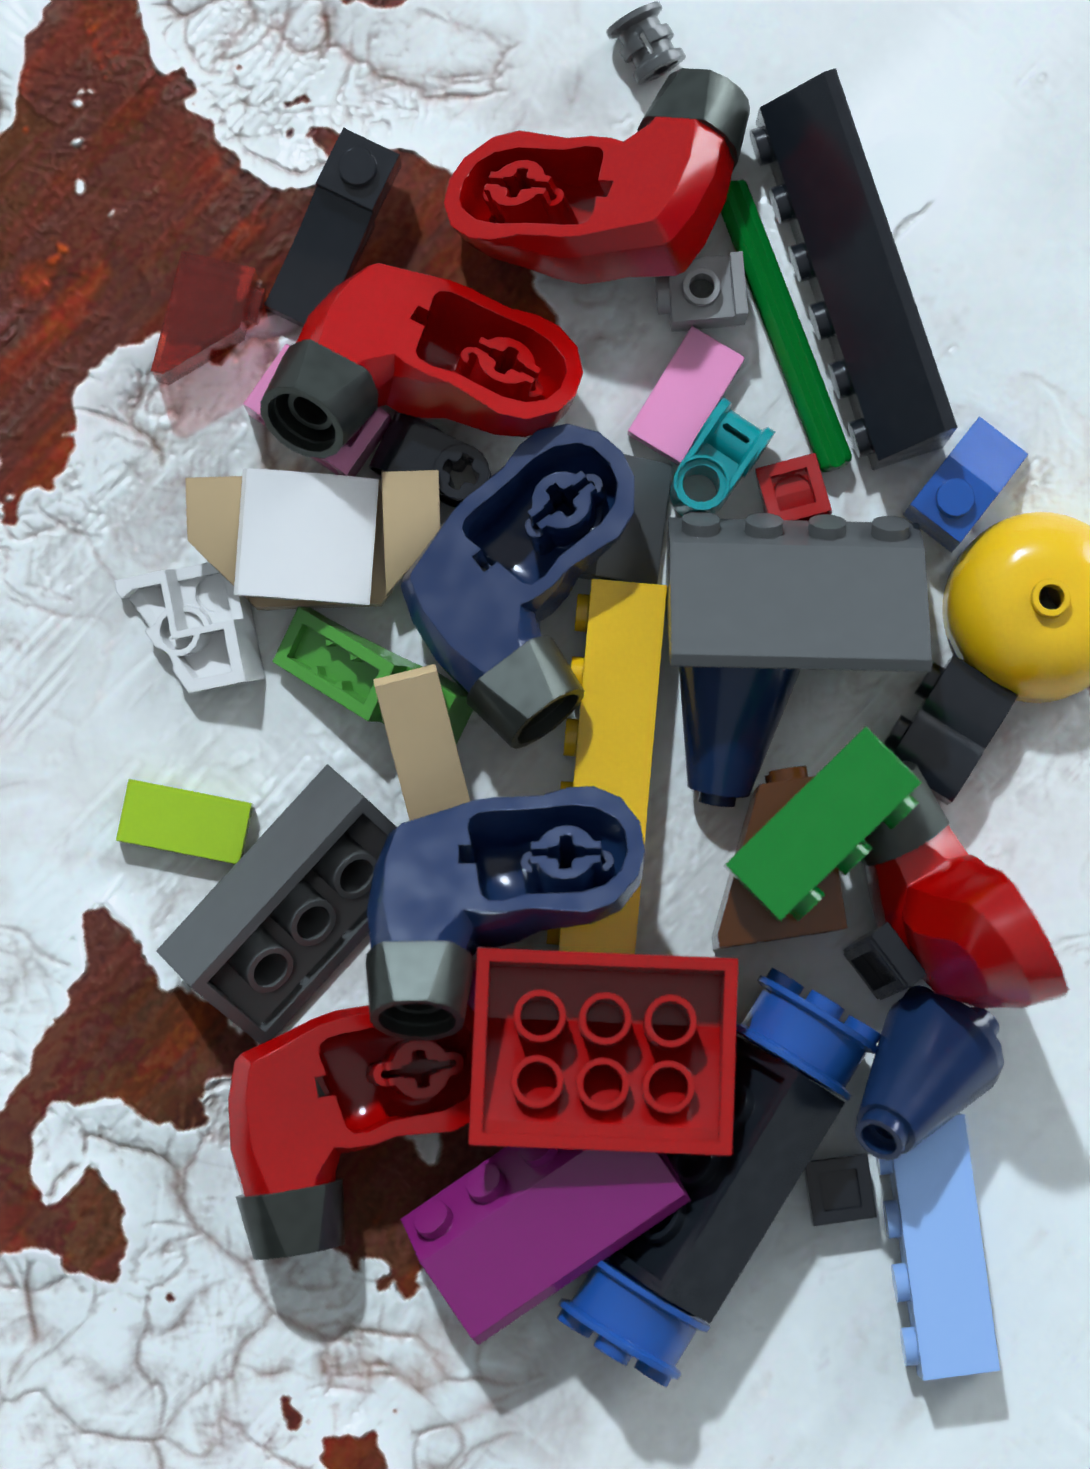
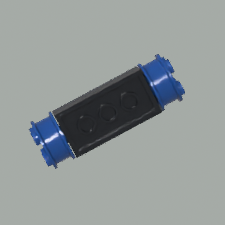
[556,967,881,1388]

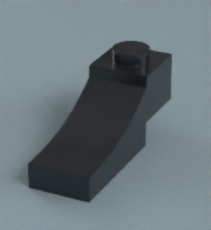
[264,127,402,327]

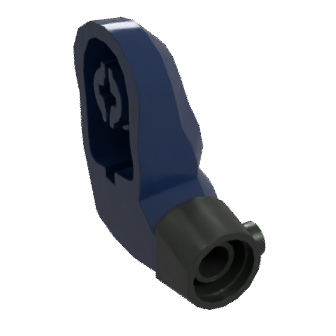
[401,423,635,749]
[365,786,645,1041]

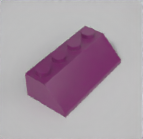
[401,1147,691,1345]

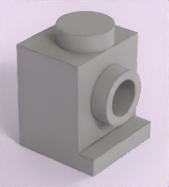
[655,251,748,332]

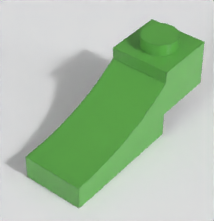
[272,606,473,745]

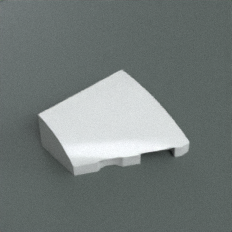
[114,562,265,693]

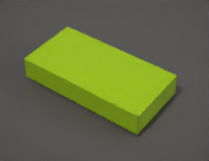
[116,779,253,864]

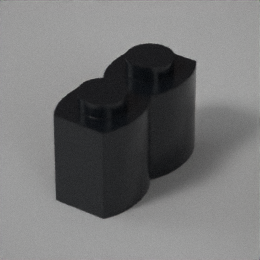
[883,655,1018,805]

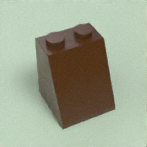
[711,766,848,950]

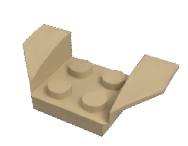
[185,470,440,610]

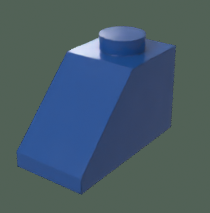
[903,416,1029,553]

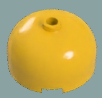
[942,512,1090,703]

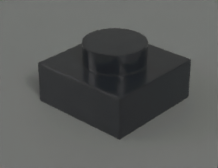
[804,1153,877,1226]

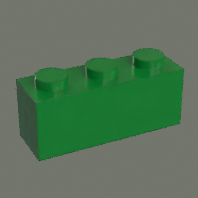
[724,726,922,921]

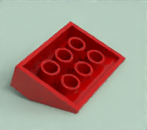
[469,948,738,1156]

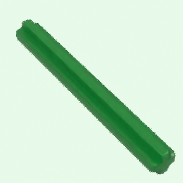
[721,179,852,472]

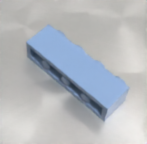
[876,1113,1000,1381]

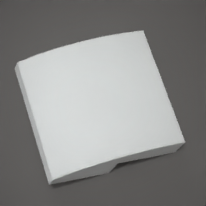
[234,468,379,605]

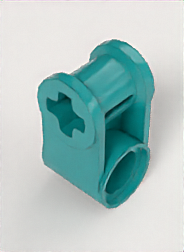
[670,397,776,517]

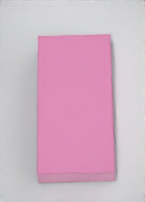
[627,326,745,465]

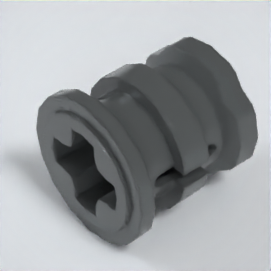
[606,1,686,85]

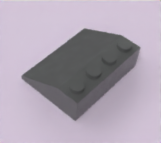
[665,511,932,672]

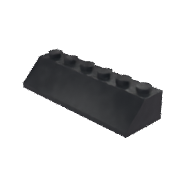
[749,68,958,470]

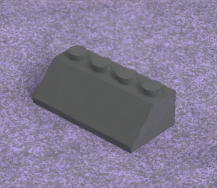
[156,764,396,1044]

